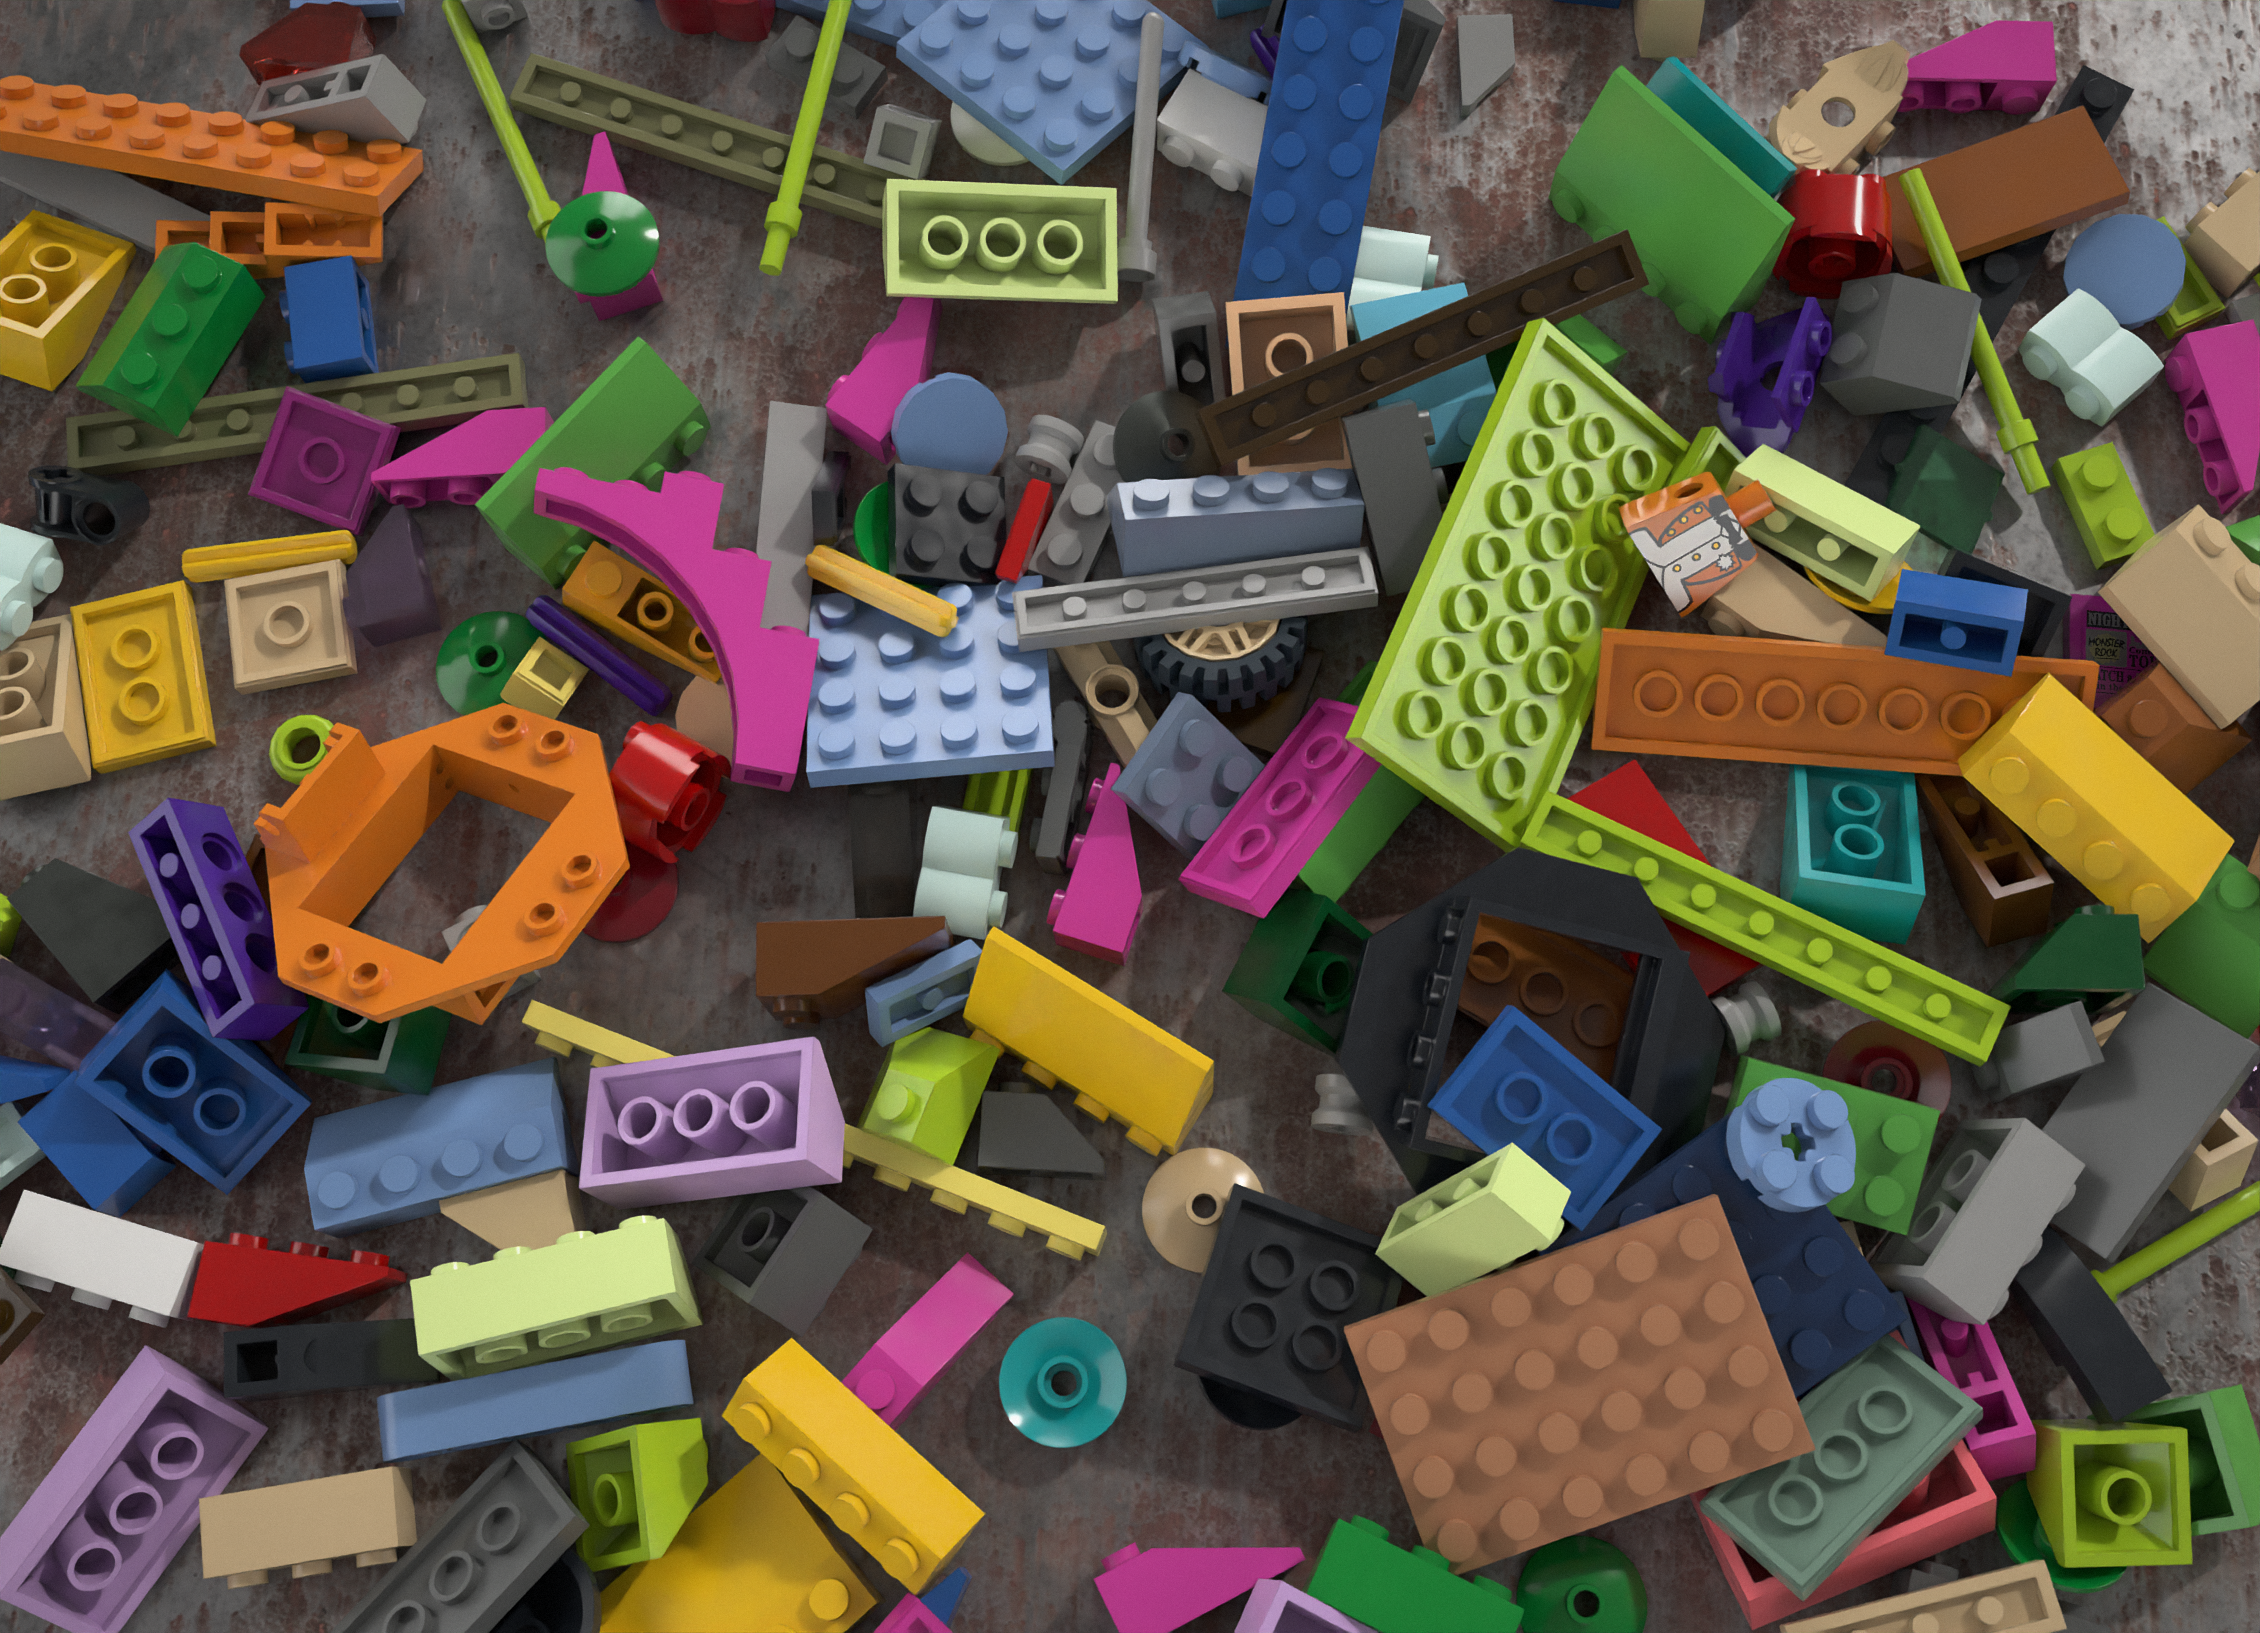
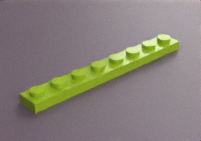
[1519,790,2011,1067]

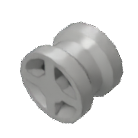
[1014,415,1084,484]
[1710,980,1782,1057]
[1311,1074,1373,1136]

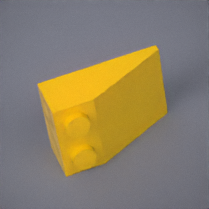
[0,209,136,392]

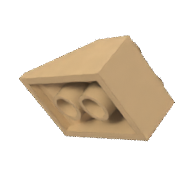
[0,614,92,800]

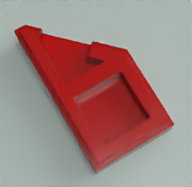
[995,478,1054,584]

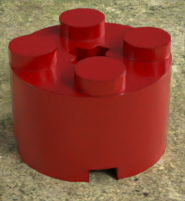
[1773,169,1892,299]
[609,721,731,863]

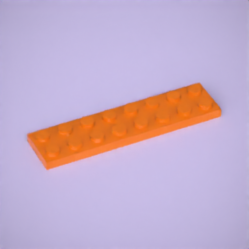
[0,76,424,217]
[1590,627,2100,776]

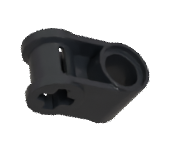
[28,465,150,545]

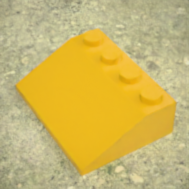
[962,926,1214,1156]
[599,1453,886,1633]

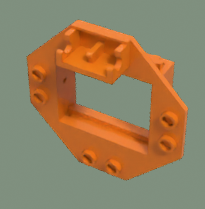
[253,703,630,1025]

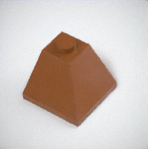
[2093,659,2253,795]

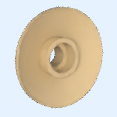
[1142,1148,1264,1273]

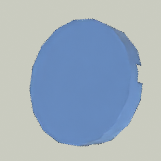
[1178,40,1273,106]
[2063,214,2186,330]
[891,372,1008,475]

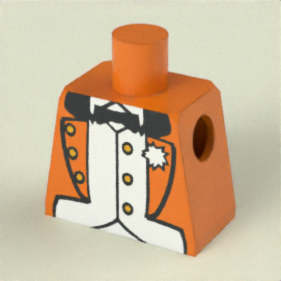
[1619,472,1776,618]

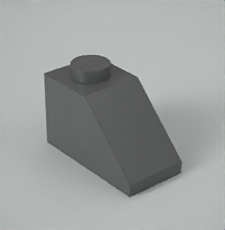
[1152,291,1225,407]
[1971,1001,2105,1104]
[978,1082,1107,1181]

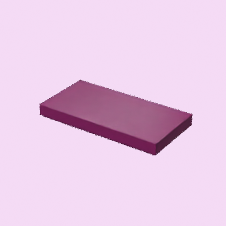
[1178,697,1382,919]

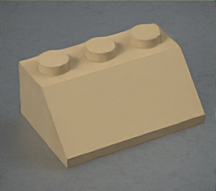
[2098,504,2260,729]

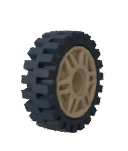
[1132,615,1308,712]

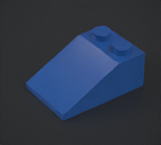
[74,969,312,1195]

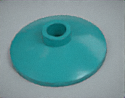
[999,1317,1127,1448]

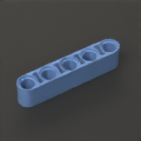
[377,1340,693,1463]

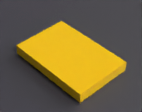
[70,580,217,774]

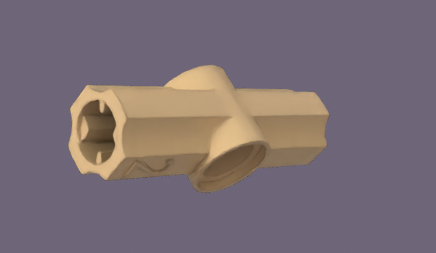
[1052,641,1158,769]

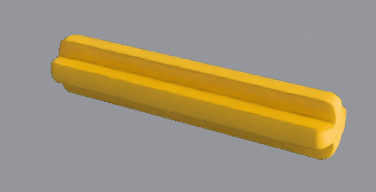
[182,530,357,583]
[805,545,959,638]

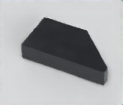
[811,451,851,546]

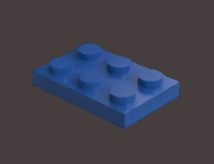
[1427,1005,1662,1231]

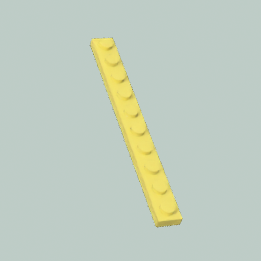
[522,1000,1107,1261]

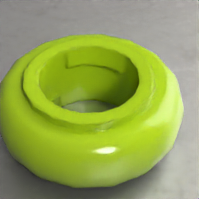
[269,715,334,785]

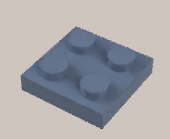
[1111,692,1265,860]

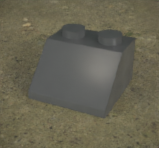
[1820,273,1982,416]
[691,1186,873,1337]

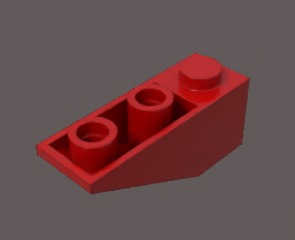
[187,1233,408,1329]

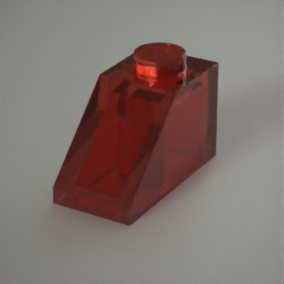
[239,2,377,86]

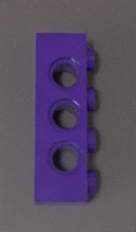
[128,798,310,1041]

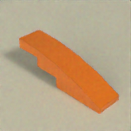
[155,202,383,279]

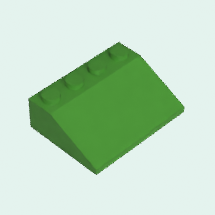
[1548,65,1795,345]

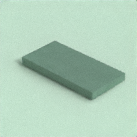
[1699,1333,1983,1602]

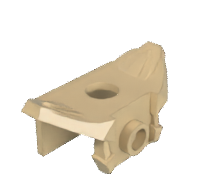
[1765,40,1910,175]

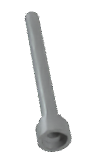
[1117,12,1164,282]

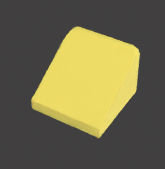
[500,636,589,720]

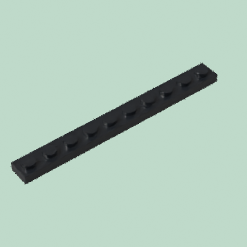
[1844,65,2135,513]

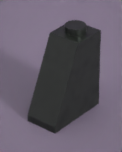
[7,858,181,1014]

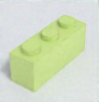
[1724,444,1921,602]
[1375,1143,1571,1297]

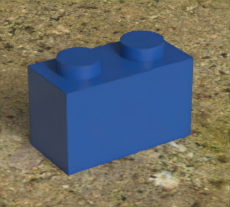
[279,255,379,383]
[1884,569,2028,677]
[17,1070,176,1218]

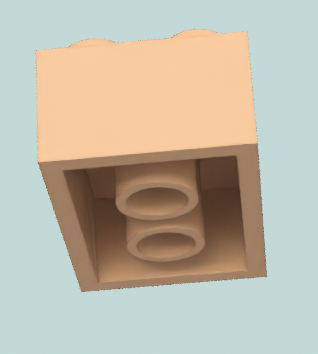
[1226,292,1353,475]

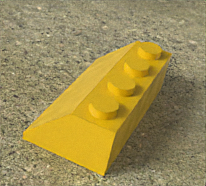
[1958,672,2235,944]
[722,1338,985,1595]

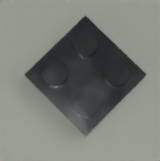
[887,463,1006,587]

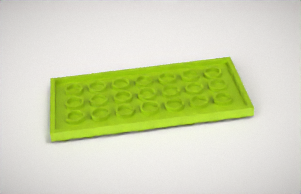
[1345,318,1691,853]

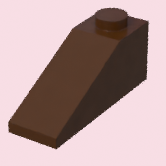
[1914,773,2054,948]

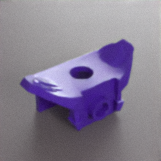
[1707,297,1832,458]

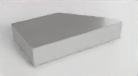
[1455,14,1515,116]

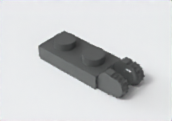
[1030,699,1095,876]

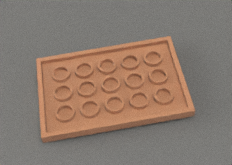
[1344,1194,1816,1575]

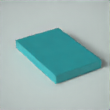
[1646,56,1797,199]

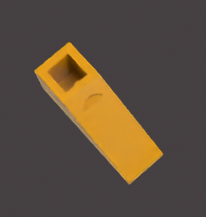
[562,540,722,685]

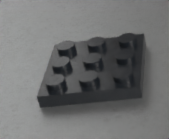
[1173,1183,1404,1433]

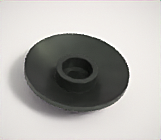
[1113,391,1222,483]

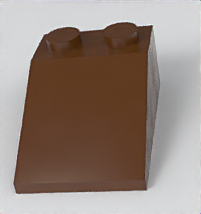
[756,916,956,1030]

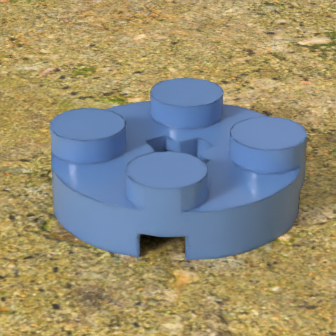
[1726,1078,1856,1212]

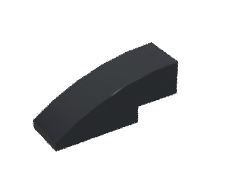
[2008,1224,2172,1425]

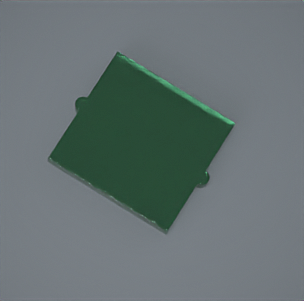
[1884,424,2005,553]

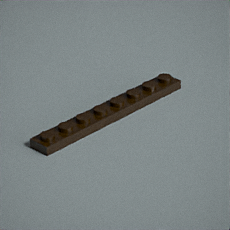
[1195,229,1649,468]

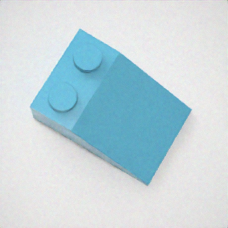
[1350,283,1496,468]

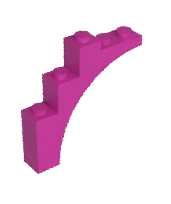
[534,467,820,792]

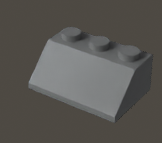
[1869,1118,2085,1325]

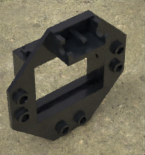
[1334,847,1726,1232]

